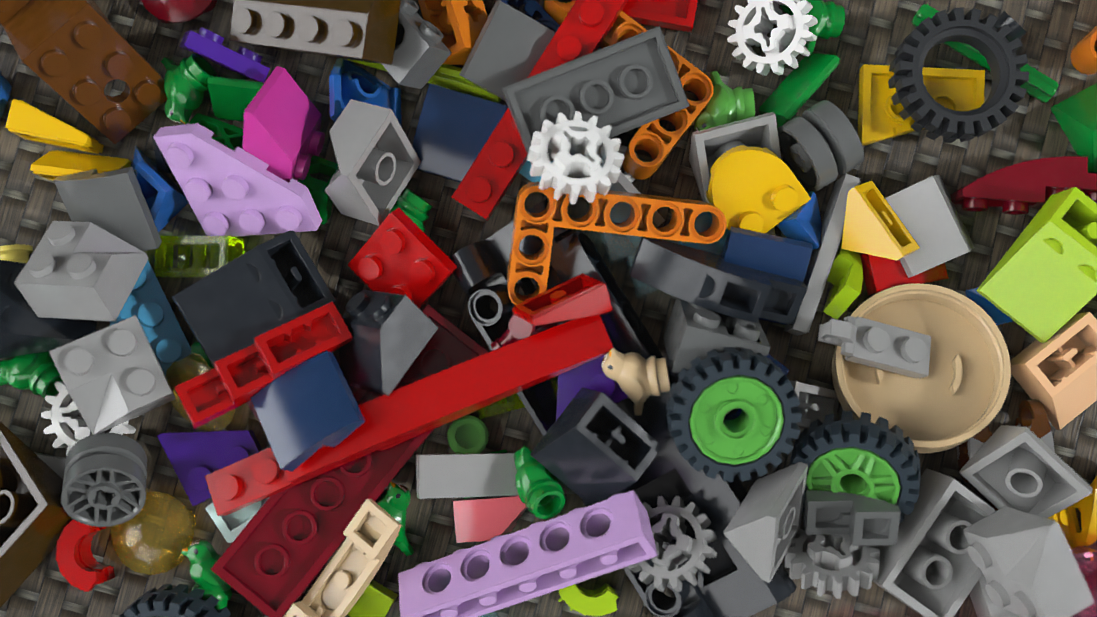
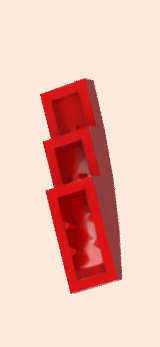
[174,302,353,429]

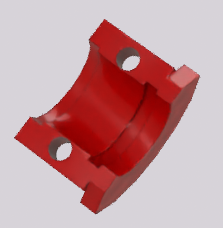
[56,519,115,592]

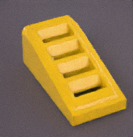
[5,99,104,154]

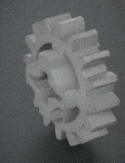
[628,496,717,592]
[784,529,880,599]

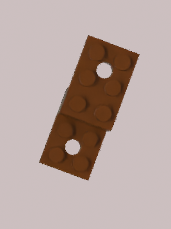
[0,0,167,144]

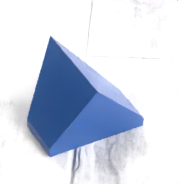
[329,58,402,127]
[131,145,189,233]

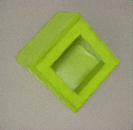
[347,579,398,617]

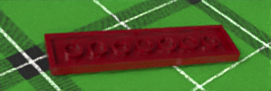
[211,305,488,617]

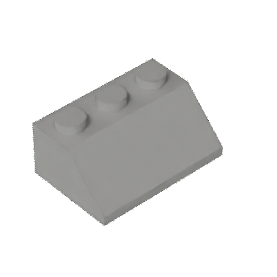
[872,468,996,617]

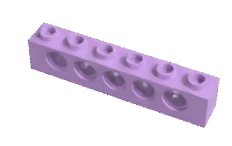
[398,491,658,617]

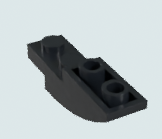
[629,237,808,325]

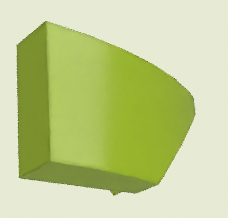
[823,242,863,320]

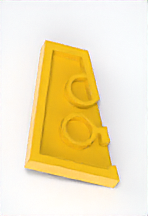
[858,64,985,146]

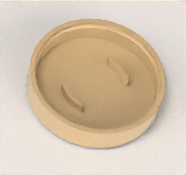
[832,283,1011,453]

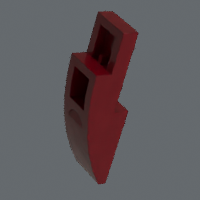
[950,156,1097,215]

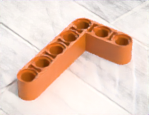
[544,0,714,180]
[507,182,727,305]

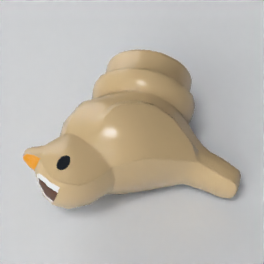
[601,348,671,415]

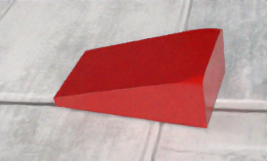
[860,254,948,295]
[512,273,612,326]

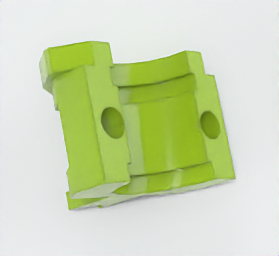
[558,583,618,616]

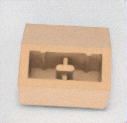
[1010,312,1097,430]

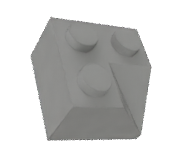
[325,99,421,226]
[14,221,149,321]
[49,315,176,436]
[963,506,1095,617]

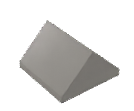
[689,112,781,203]
[885,175,975,278]
[960,425,1093,518]
[723,462,808,583]

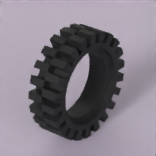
[888,7,1029,143]

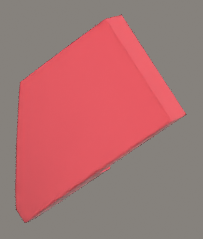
[453,496,527,543]

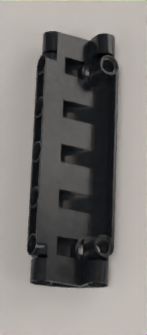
[449,199,797,617]

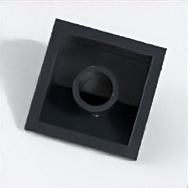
[339,290,438,396]

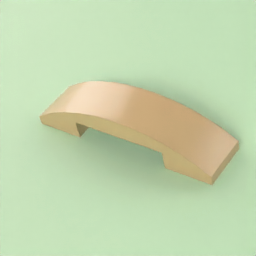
[284,498,402,617]

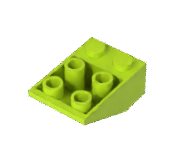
[976,187,1097,343]

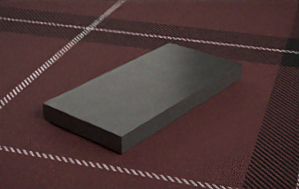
[502,26,690,165]

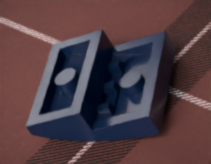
[412,84,508,183]
[720,227,813,325]
[251,351,365,471]

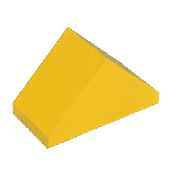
[841,181,920,261]

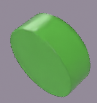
[447,415,489,454]

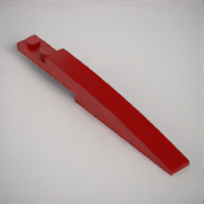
[205,315,614,516]

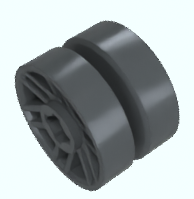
[777,100,864,191]
[61,433,147,527]

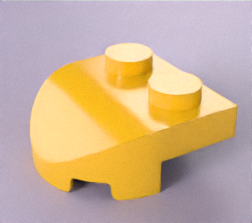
[706,145,811,233]

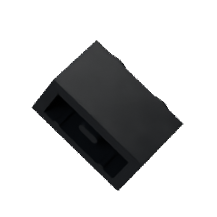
[530,387,663,506]

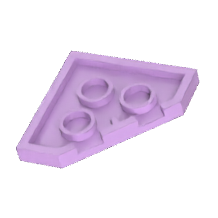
[153,123,322,239]

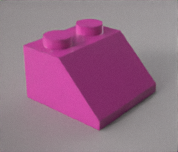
[243,66,325,183]

